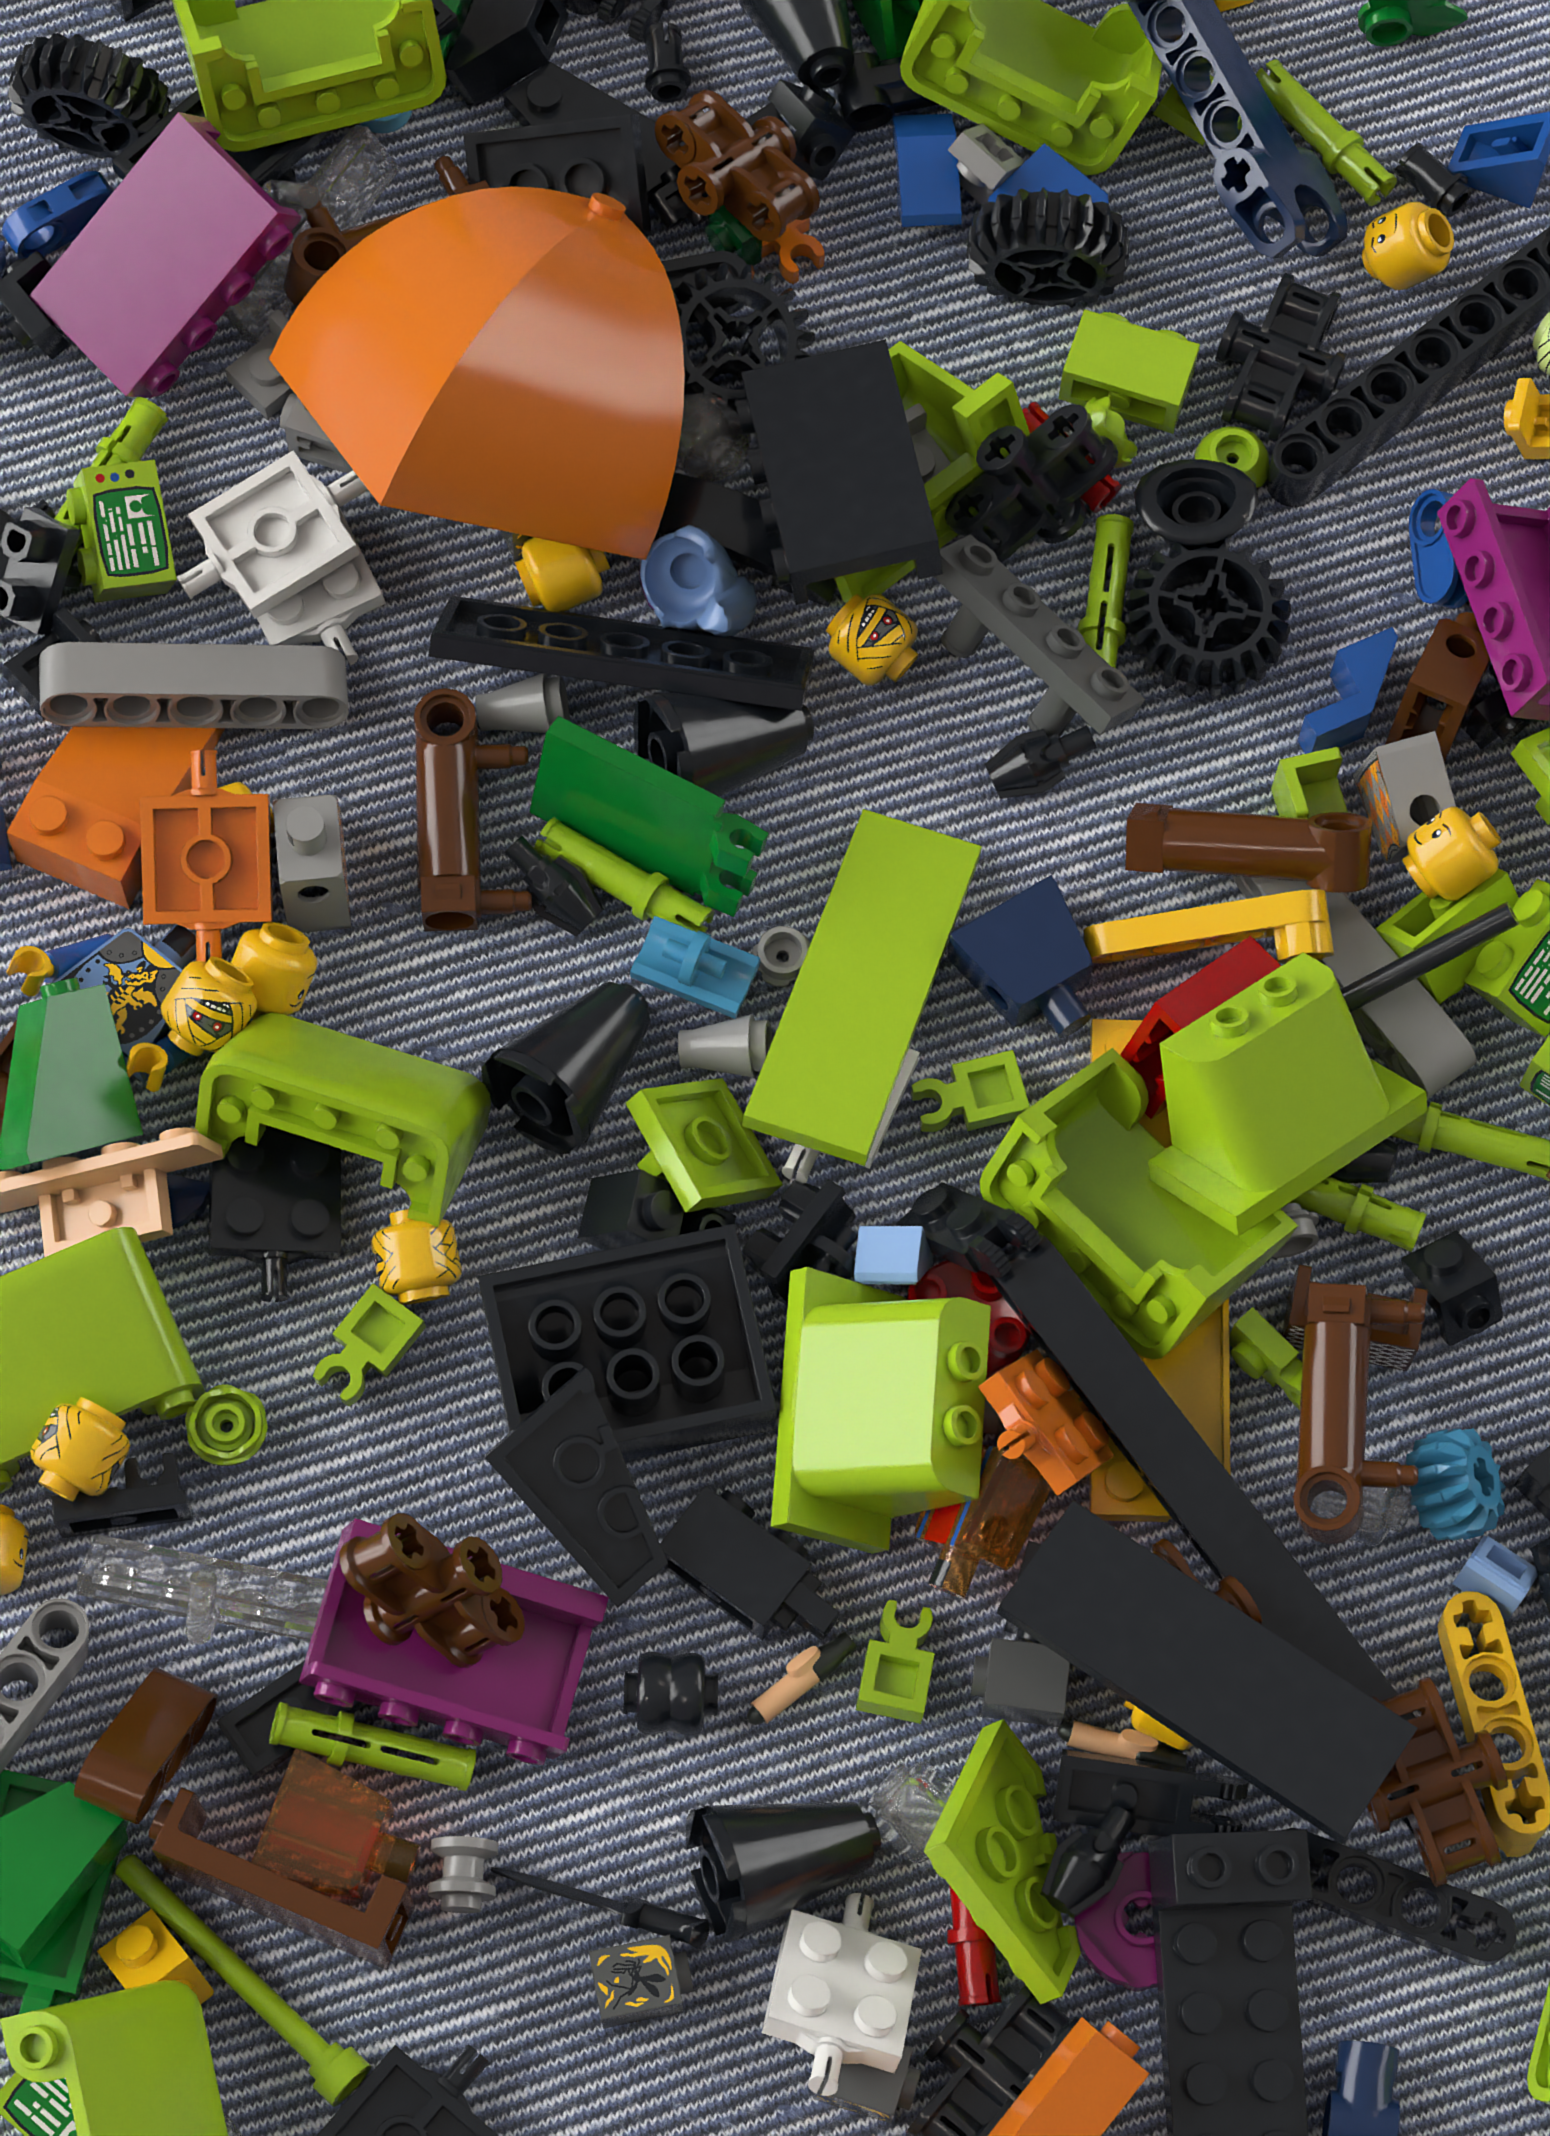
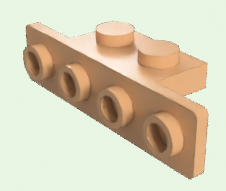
[0,1127,223,1257]

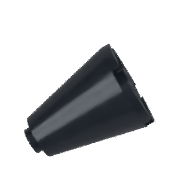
[736,0,855,88]
[633,693,814,797]
[481,982,651,1154]
[685,1802,881,1942]

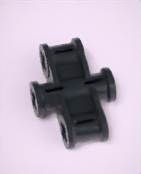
[1215,273,1348,443]
[945,404,1118,563]
[907,1985,1080,2136]

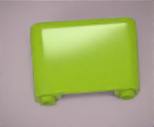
[172,0,446,152]
[900,0,1162,175]
[195,1012,491,1227]
[979,1048,1298,1359]
[0,1227,206,1494]
[0,1980,228,2136]

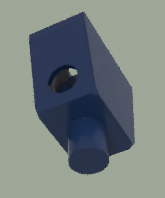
[947,875,1093,1038]

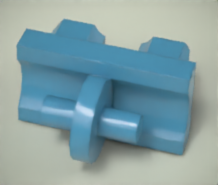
[630,916,760,1019]

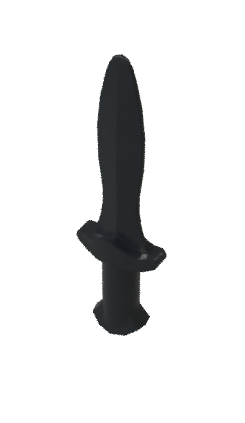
[490,1867,710,1949]

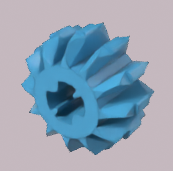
[1406,1428,1506,1541]

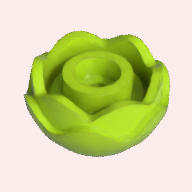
[1084,396,1138,468]
[1194,426,1269,488]
[185,1384,268,1466]

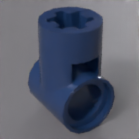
[1322,2040,1400,2136]

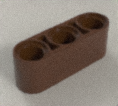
[74,1667,218,1824]

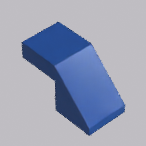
[892,113,962,227]
[1298,627,1398,754]

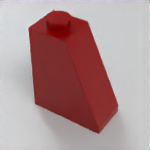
[1120,935,1281,1119]

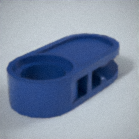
[2,171,114,259]
[1409,489,1469,609]

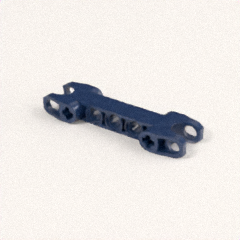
[1116,0,1348,259]

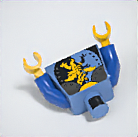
[6,924,196,1092]

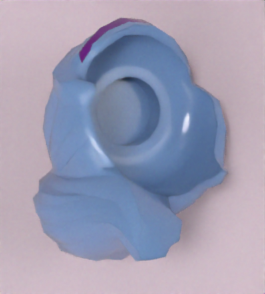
[639,525,757,638]

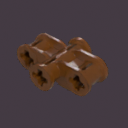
[654,89,820,242]
[340,1513,525,1668]
[1366,1677,1508,1887]

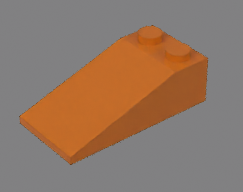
[6,726,225,909]

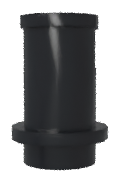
[644,23,691,103]
[1395,143,1472,217]

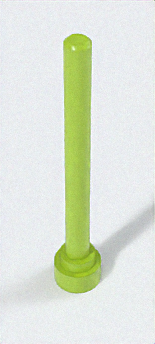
[115,1854,372,2107]

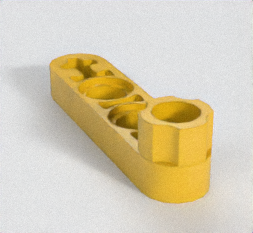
[1083,889,1334,964]
[1437,1591,1550,1857]

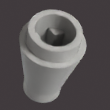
[475,673,570,733]
[678,1014,773,1078]

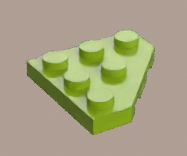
[924,1719,1081,2004]

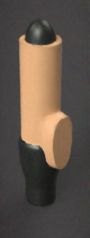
[747,1631,857,1725]
[1057,1720,1187,1767]

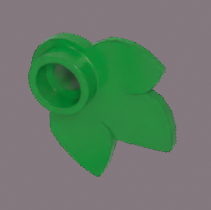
[1357,0,1468,47]

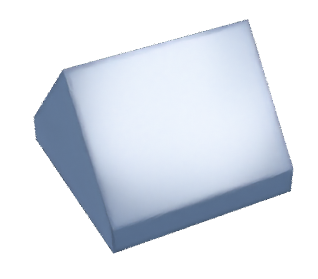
[854,1226,933,1285]
[1452,1535,1538,1621]

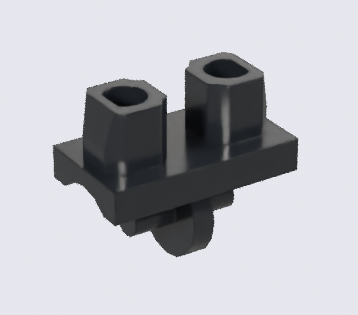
[0,507,82,635]
[742,1179,858,1306]

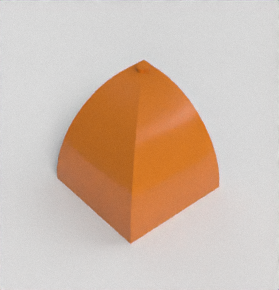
[269,187,685,560]

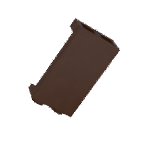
[149,1787,415,1970]

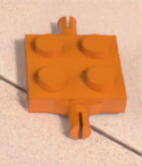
[140,750,273,962]
[978,1349,1115,1496]

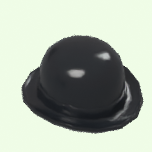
[1134,459,1259,550]

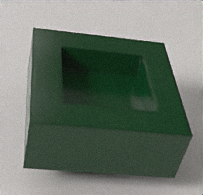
[705,205,762,266]

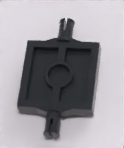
[208,1125,341,1302]
[317,2044,499,2136]

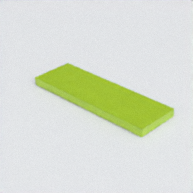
[742,809,982,1166]

